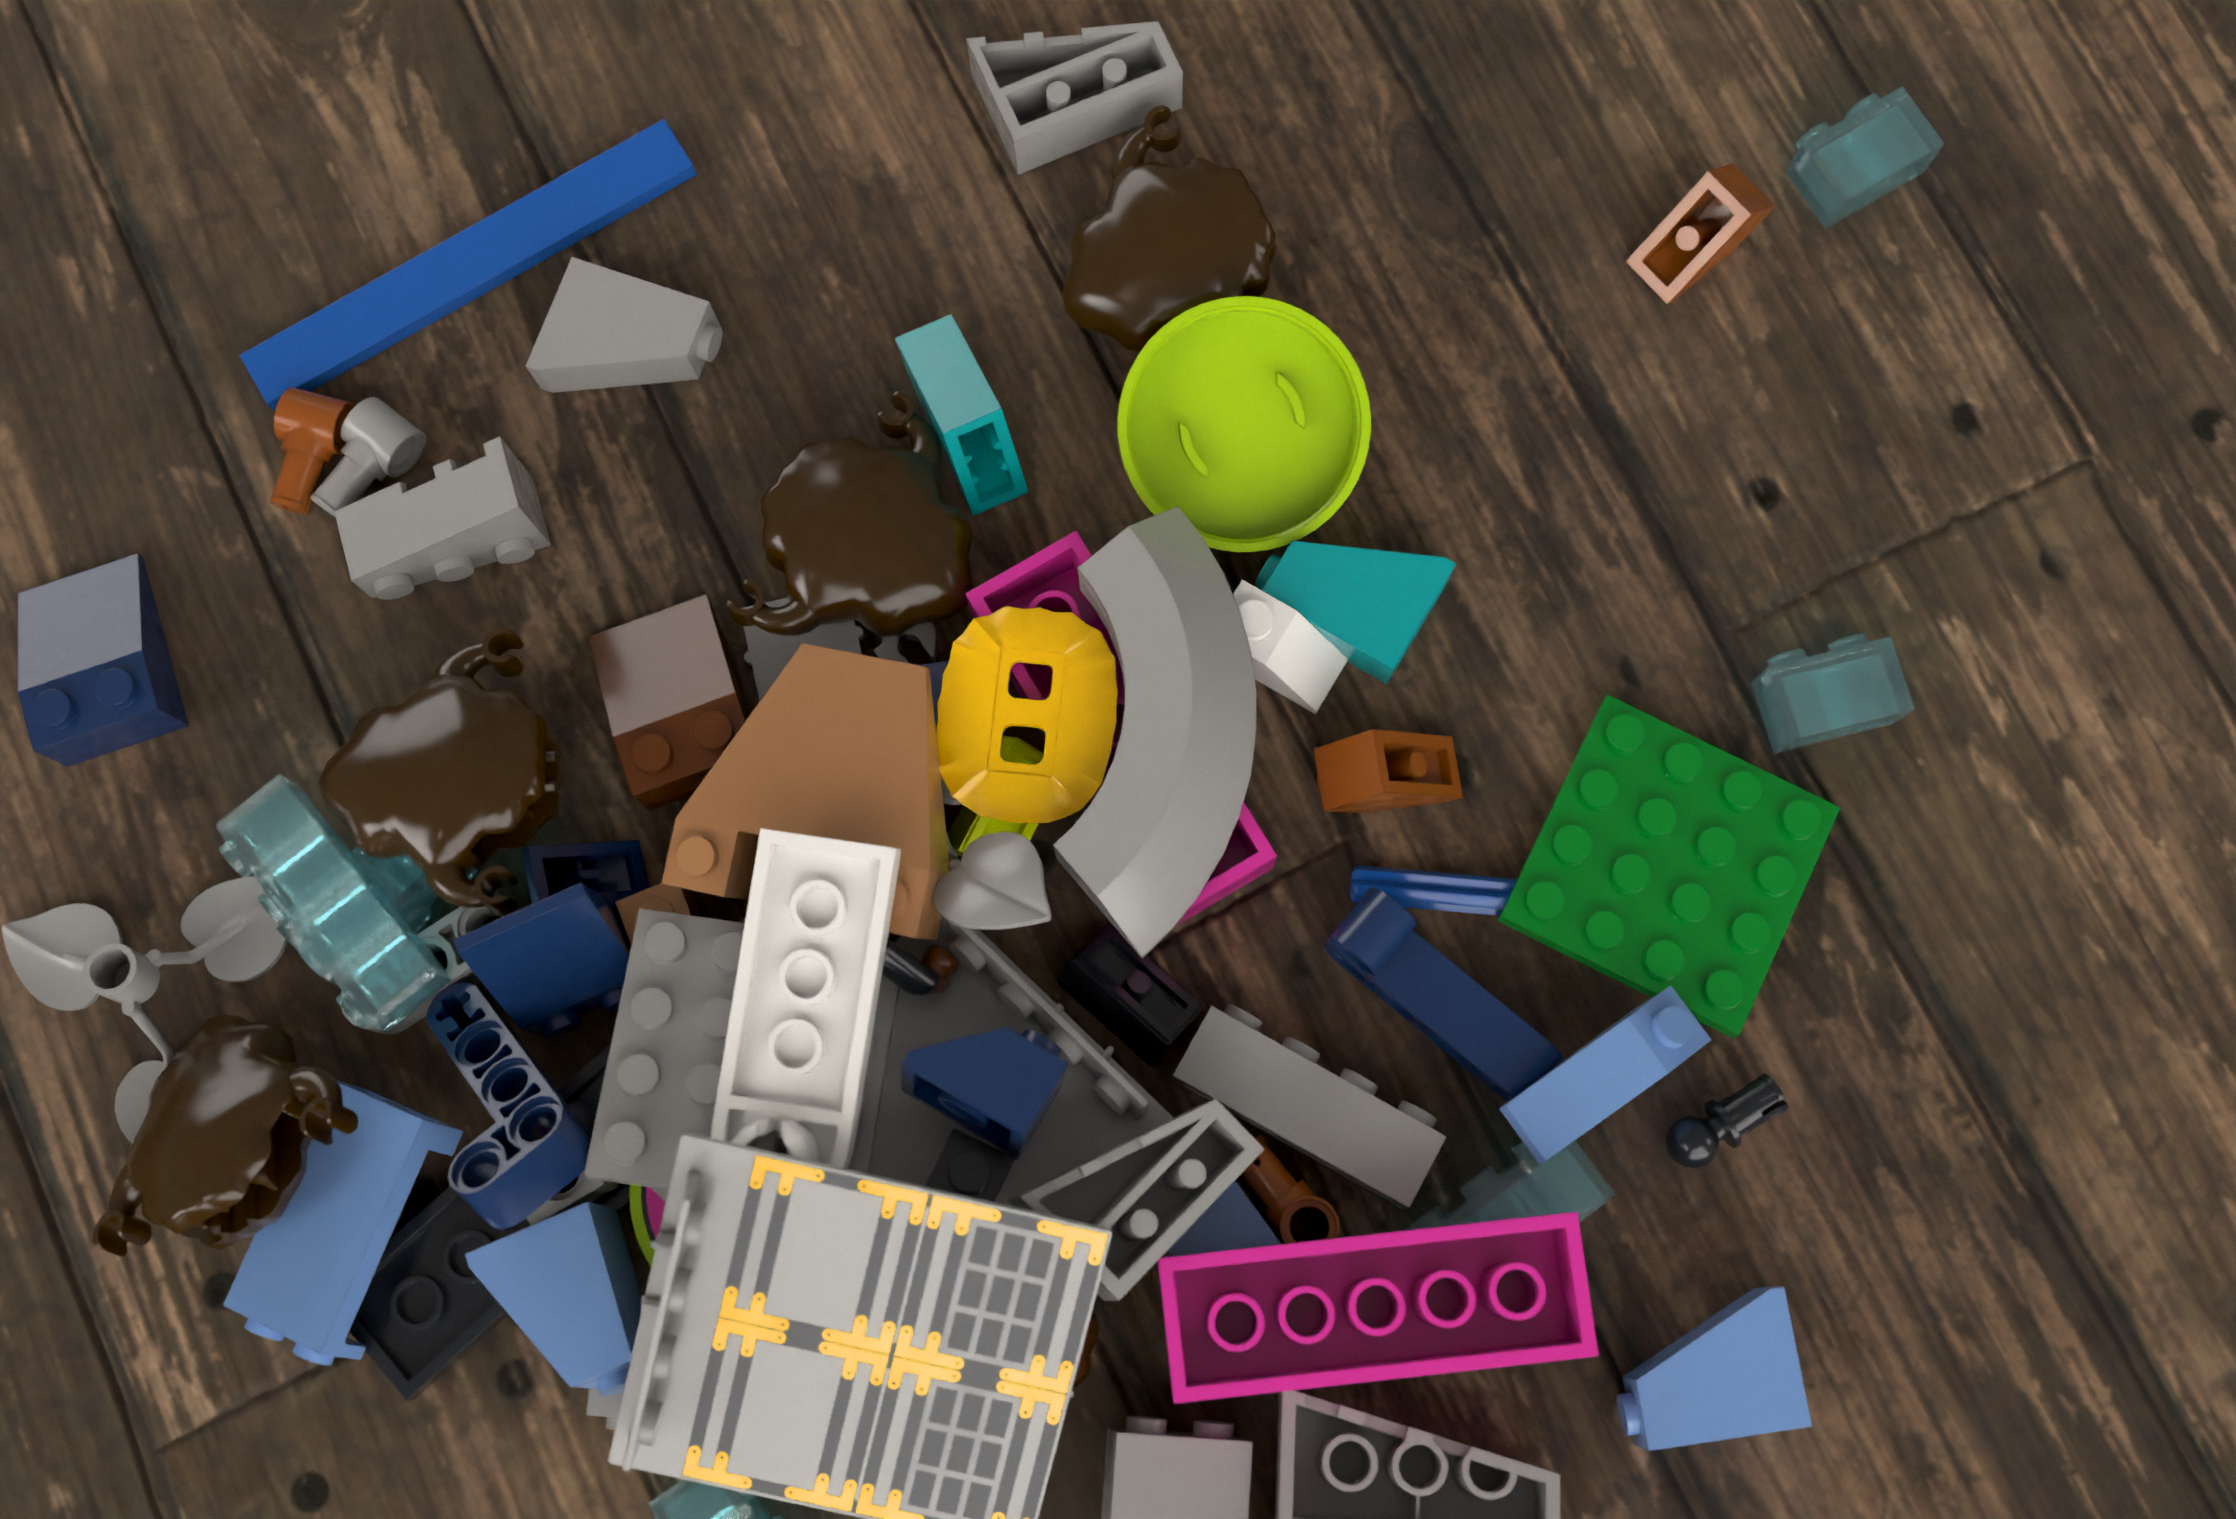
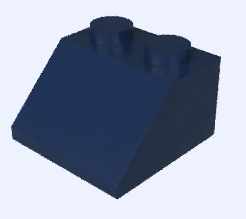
[902,1027,1068,1160]

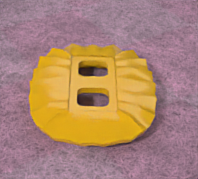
[936,606,1118,823]

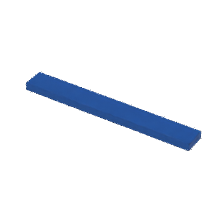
[239,119,697,412]

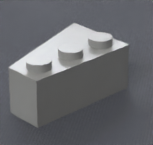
[966,21,1183,175]
[334,436,551,600]
[1008,1099,1264,1301]

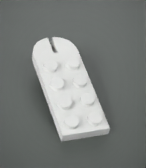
[711,828,901,1169]

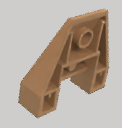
[661,643,949,940]

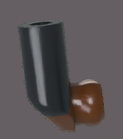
[882,937,959,996]

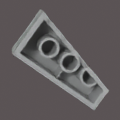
[1274,1390,1560,1519]

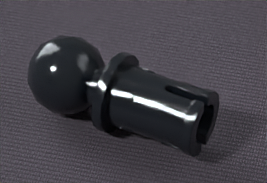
[1666,1073,1788,1169]

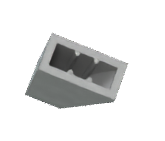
[525,257,722,393]

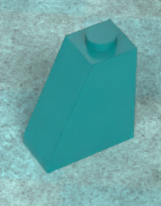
[895,314,1029,516]
[1254,541,1456,685]

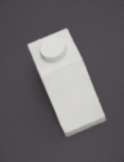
[1233,580,1348,714]

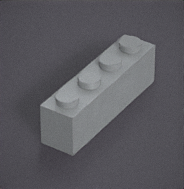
[1172,1004,1447,1209]

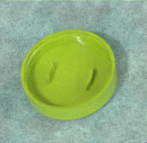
[1117,296,1371,552]

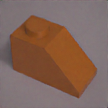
[1626,163,1775,304]
[1314,729,1463,813]

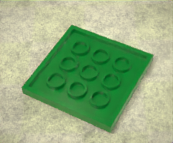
[1496,695,1841,1038]

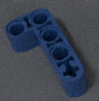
[1323,887,1564,1102]
[426,982,592,1229]

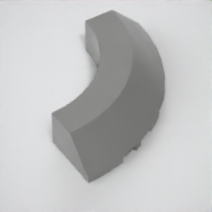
[1053,506,1256,959]

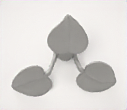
[933,724,1051,930]
[2,876,293,1144]

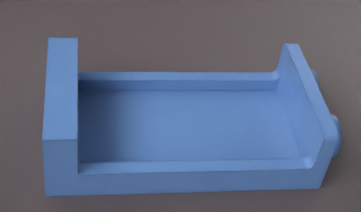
[223,1081,464,1366]

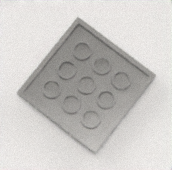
[584,908,905,1189]

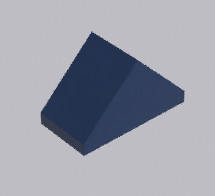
[521,840,649,906]

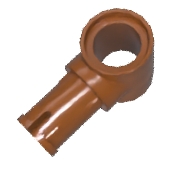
[270,387,355,515]
[1240,1135,1340,1244]

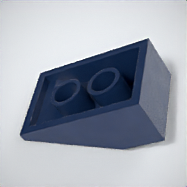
[18,553,189,767]
[453,882,631,1039]

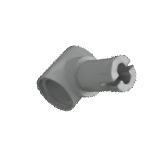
[310,397,427,518]

